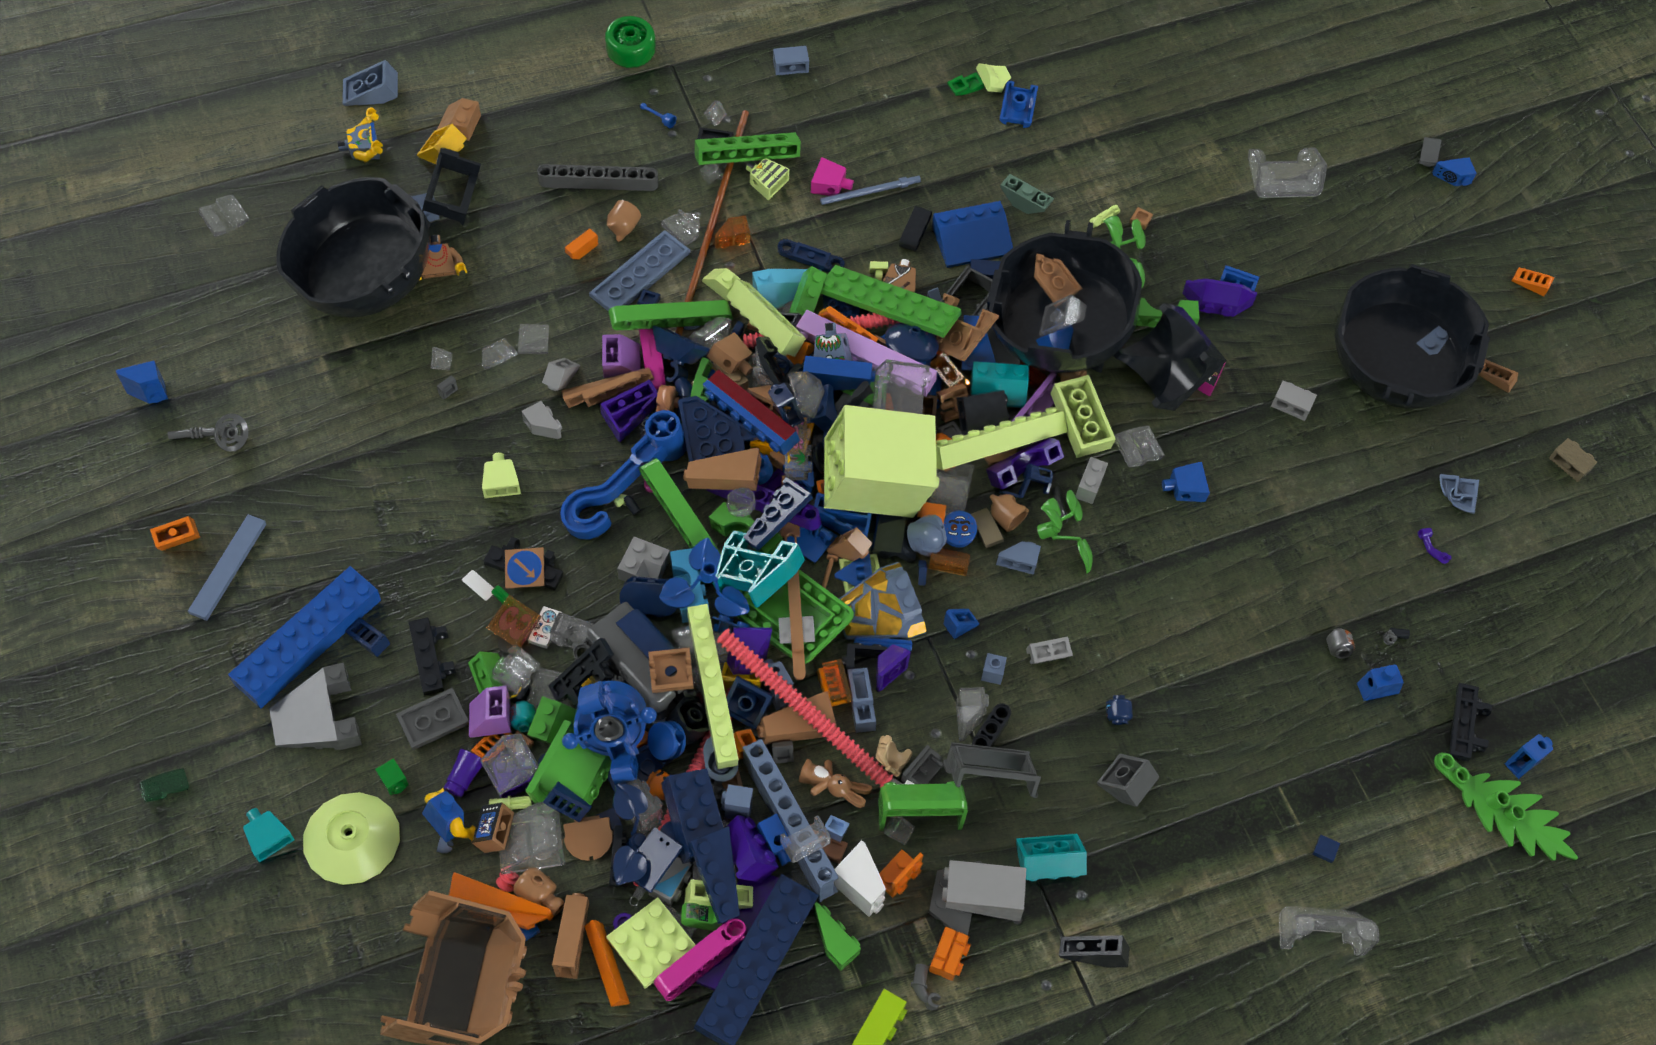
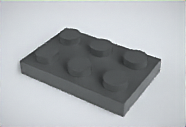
[396,688,469,750]

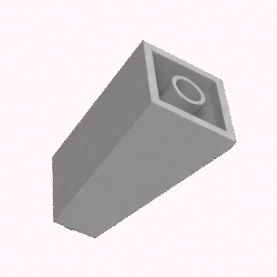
[942,860,1026,921]

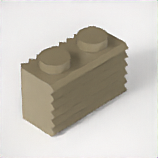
[1549,438,1597,482]

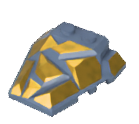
[839,562,926,640]

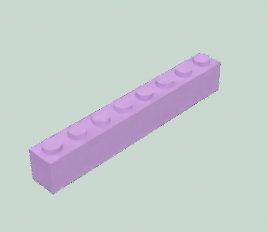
[796,310,937,397]

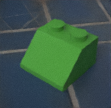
[527,696,576,745]

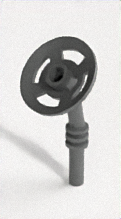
[168,413,248,452]

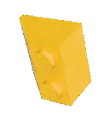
[417,124,467,164]

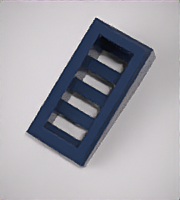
[345,617,390,657]
[543,781,592,822]

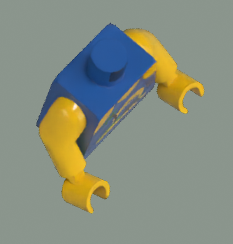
[422,788,476,842]

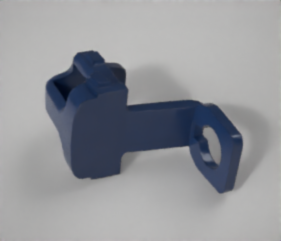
[999,464,1053,498]

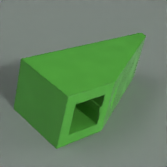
[814,902,861,971]

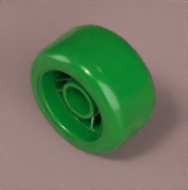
[605,16,656,68]

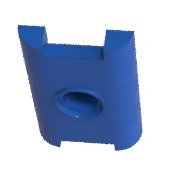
[1000,81,1038,128]

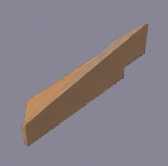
[562,367,654,408]

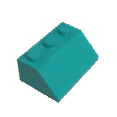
[971,361,1029,408]
[1016,834,1087,881]

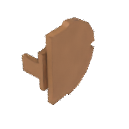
[563,815,613,861]

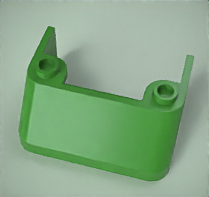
[878,781,968,831]

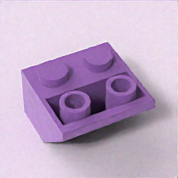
[602,334,641,378]
[469,686,511,738]

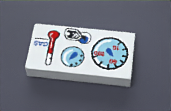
[528,606,562,649]

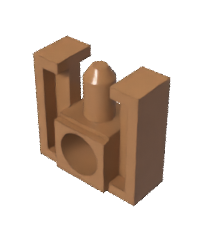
[936,383,968,422]

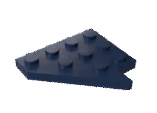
[678,396,760,462]

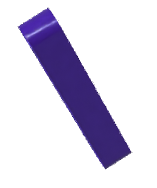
[706,485,821,530]

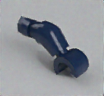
[665,362,693,422]

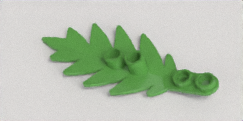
[1434,753,1578,861]

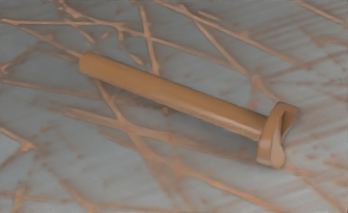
[822,553,838,589]

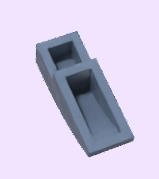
[847,668,876,733]

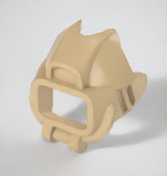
[875,735,912,777]

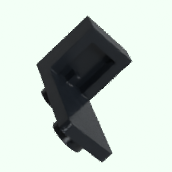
[842,643,887,674]

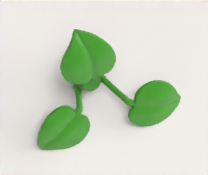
[1104,216,1146,288]
[1037,490,1093,574]

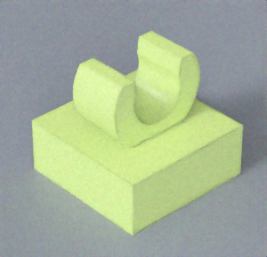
[869,261,888,281]

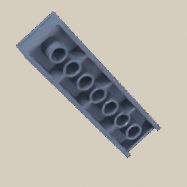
[743,739,839,902]

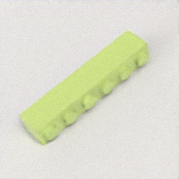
[726,279,806,357]

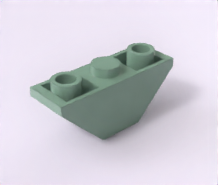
[1000,174,1054,214]

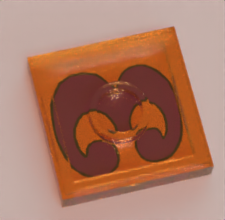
[486,595,542,649]

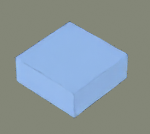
[821,815,850,842]

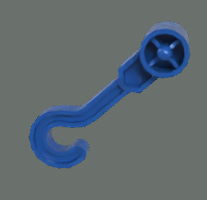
[560,410,687,539]

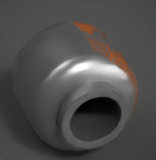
[1326,628,1355,659]

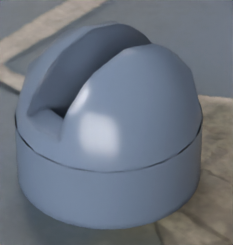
[437,837,454,853]

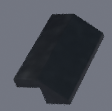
[871,512,921,563]

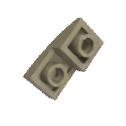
[971,508,1004,548]

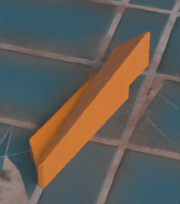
[449,872,553,930]

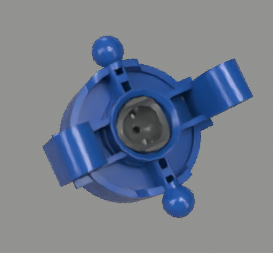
[562,675,657,785]

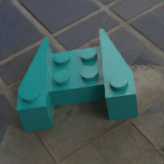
[713,530,805,608]

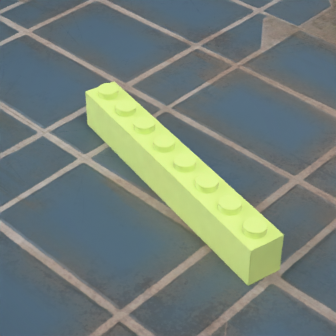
[936,407,1068,470]
[687,604,739,769]

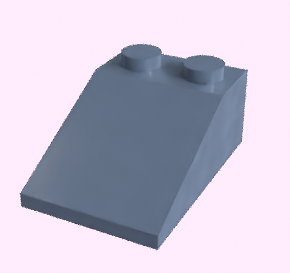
[343,60,398,106]

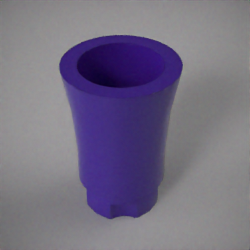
[444,749,485,797]

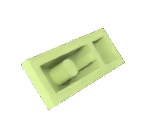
[684,879,753,909]

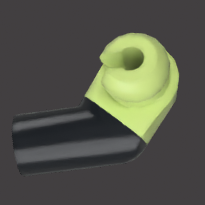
[614,494,641,515]

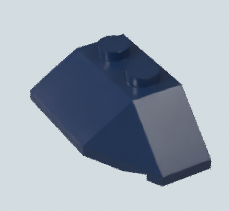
[653,326,710,366]

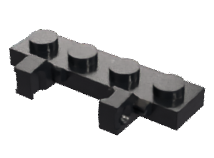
[483,537,563,591]
[409,617,456,696]
[548,638,614,706]
[1449,683,1493,761]

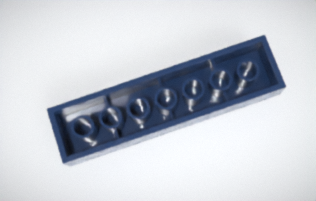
[694,874,819,1045]

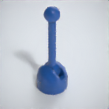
[640,103,677,128]

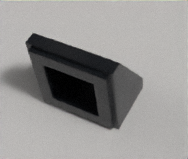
[510,681,532,704]

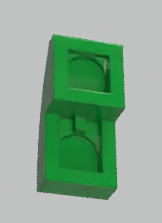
[947,72,984,96]

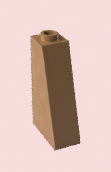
[684,448,762,491]
[757,691,837,744]
[552,893,589,979]

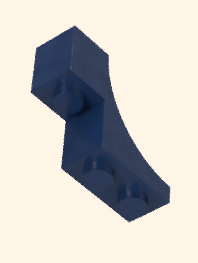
[810,384,838,448]

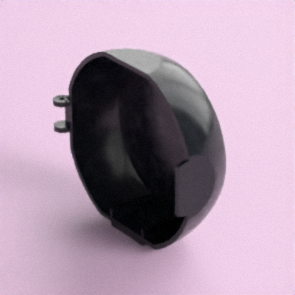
[276,177,430,318]
[987,220,1142,373]
[1334,264,1490,409]

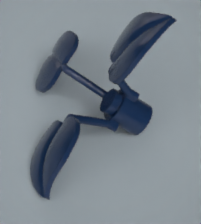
[613,784,680,885]

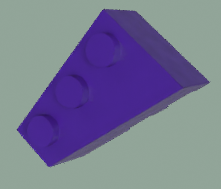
[601,380,658,443]
[726,815,779,883]

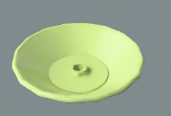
[303,792,400,885]

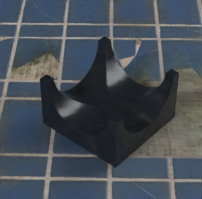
[1114,303,1227,411]

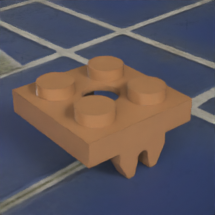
[648,648,694,693]

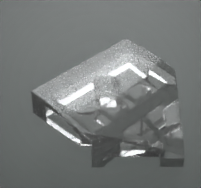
[661,209,700,246]

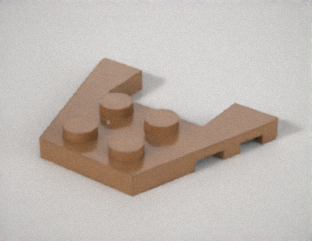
[936,293,999,362]

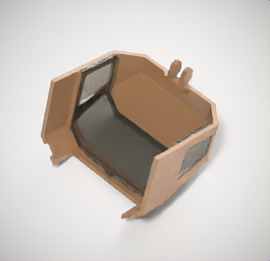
[380,890,527,1045]

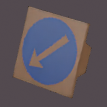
[505,547,544,589]

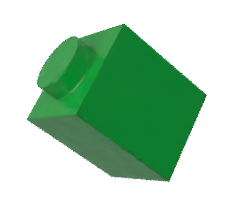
[375,758,409,796]

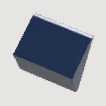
[726,676,773,730]

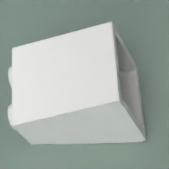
[834,840,886,917]

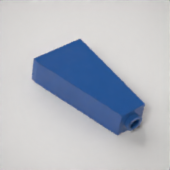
[803,356,876,391]

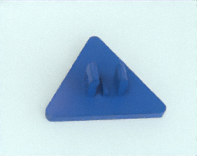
[834,553,872,586]

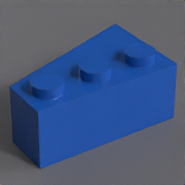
[813,493,872,538]

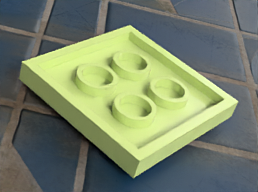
[606,897,695,989]

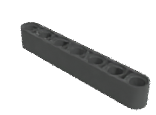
[537,164,659,191]

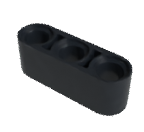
[899,206,932,252]
[971,703,1011,747]

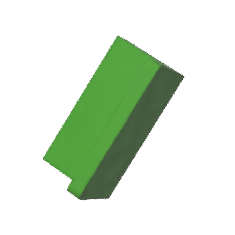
[468,652,510,694]

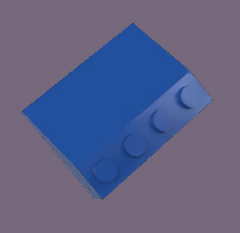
[932,201,1013,268]

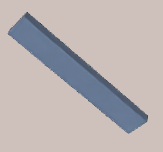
[188,514,266,621]

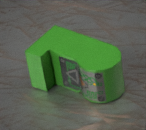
[681,903,722,931]

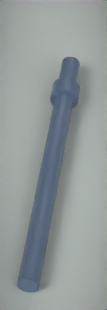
[820,176,921,205]

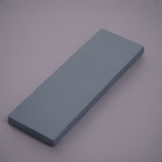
[589,230,690,311]

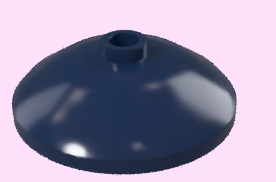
[885,323,939,362]

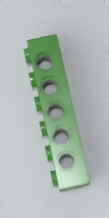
[695,132,801,165]

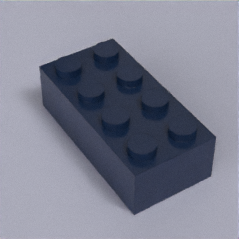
[661,768,723,864]

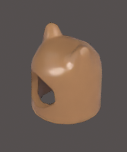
[606,200,641,242]
[990,494,1029,532]

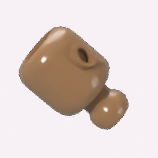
[513,867,565,917]

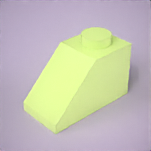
[702,268,740,301]

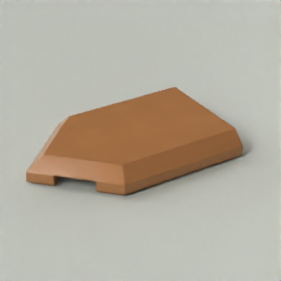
[1034,254,1082,306]

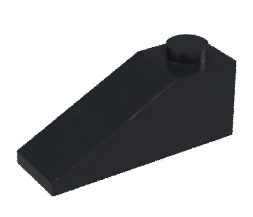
[1059,935,1130,968]

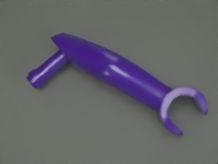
[1418,528,1452,564]

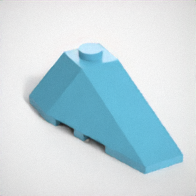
[752,269,822,310]

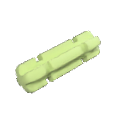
[1090,205,1120,228]

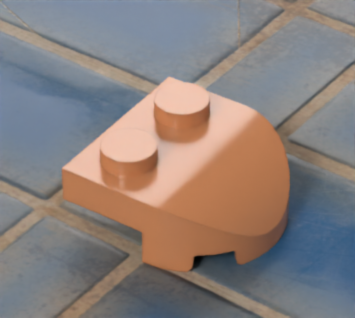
[656,385,679,414]

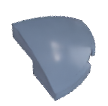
[1440,474,1479,514]

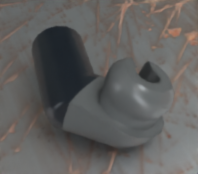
[1383,628,1410,645]

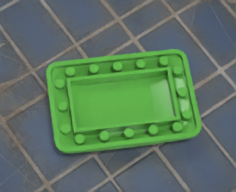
[737,570,854,664]

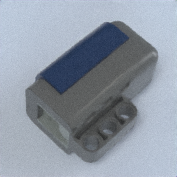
[573,602,694,721]

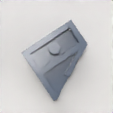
[1416,326,1449,355]

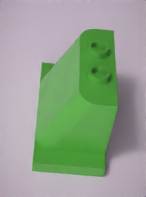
[526,720,611,812]

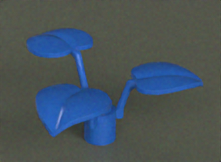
[659,537,750,617]

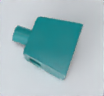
[243,808,295,863]

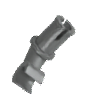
[911,964,941,1011]

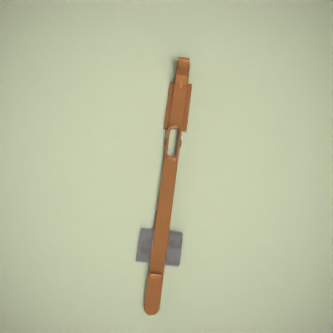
[779,475,815,680]

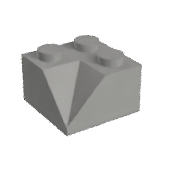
[617,537,670,581]

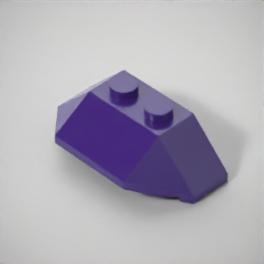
[1182,279,1257,317]

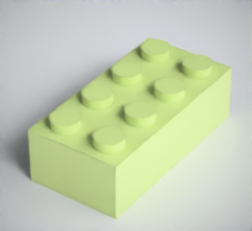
[1050,375,1116,458]

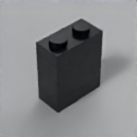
[956,390,1010,435]

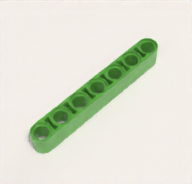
[608,300,733,330]
[639,458,721,555]

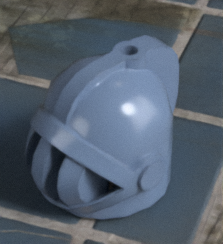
[907,515,947,556]

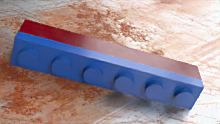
[702,369,800,455]

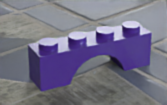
[986,438,1064,490]

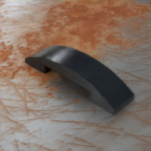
[756,337,806,399]

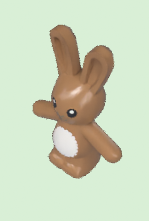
[799,759,872,808]

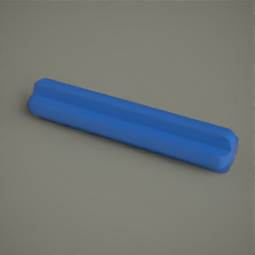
[854,637,912,651]

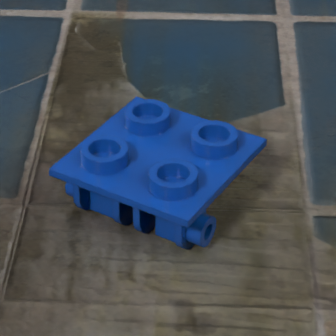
[787,518,837,563]
[712,614,750,635]

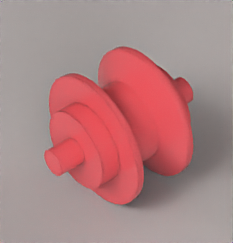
[496,869,519,892]

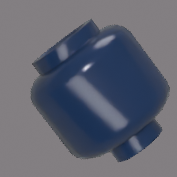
[1106,695,1133,725]

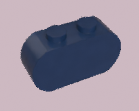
[620,576,677,617]

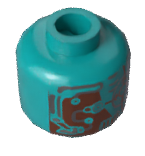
[510,701,536,732]

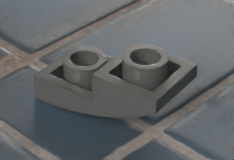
[1419,137,1442,167]

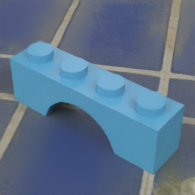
[670,548,709,623]

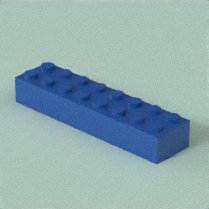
[228,566,381,709]

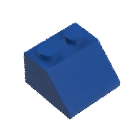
[116,361,168,404]

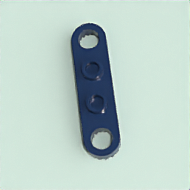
[778,239,845,272]

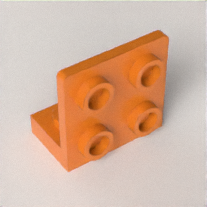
[879,849,924,898]

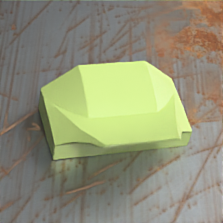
[976,63,1011,93]

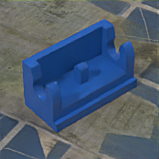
[1220,265,1259,291]

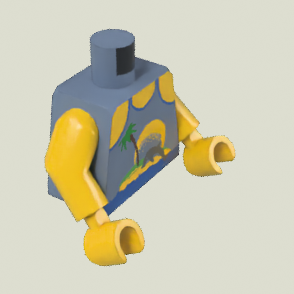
[337,107,383,162]

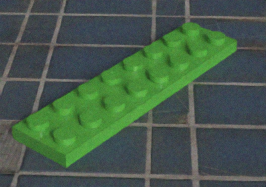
[820,265,961,338]

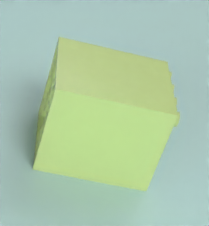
[824,405,939,518]

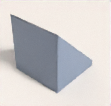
[927,287,941,301]

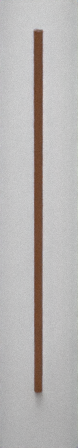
[667,110,749,363]

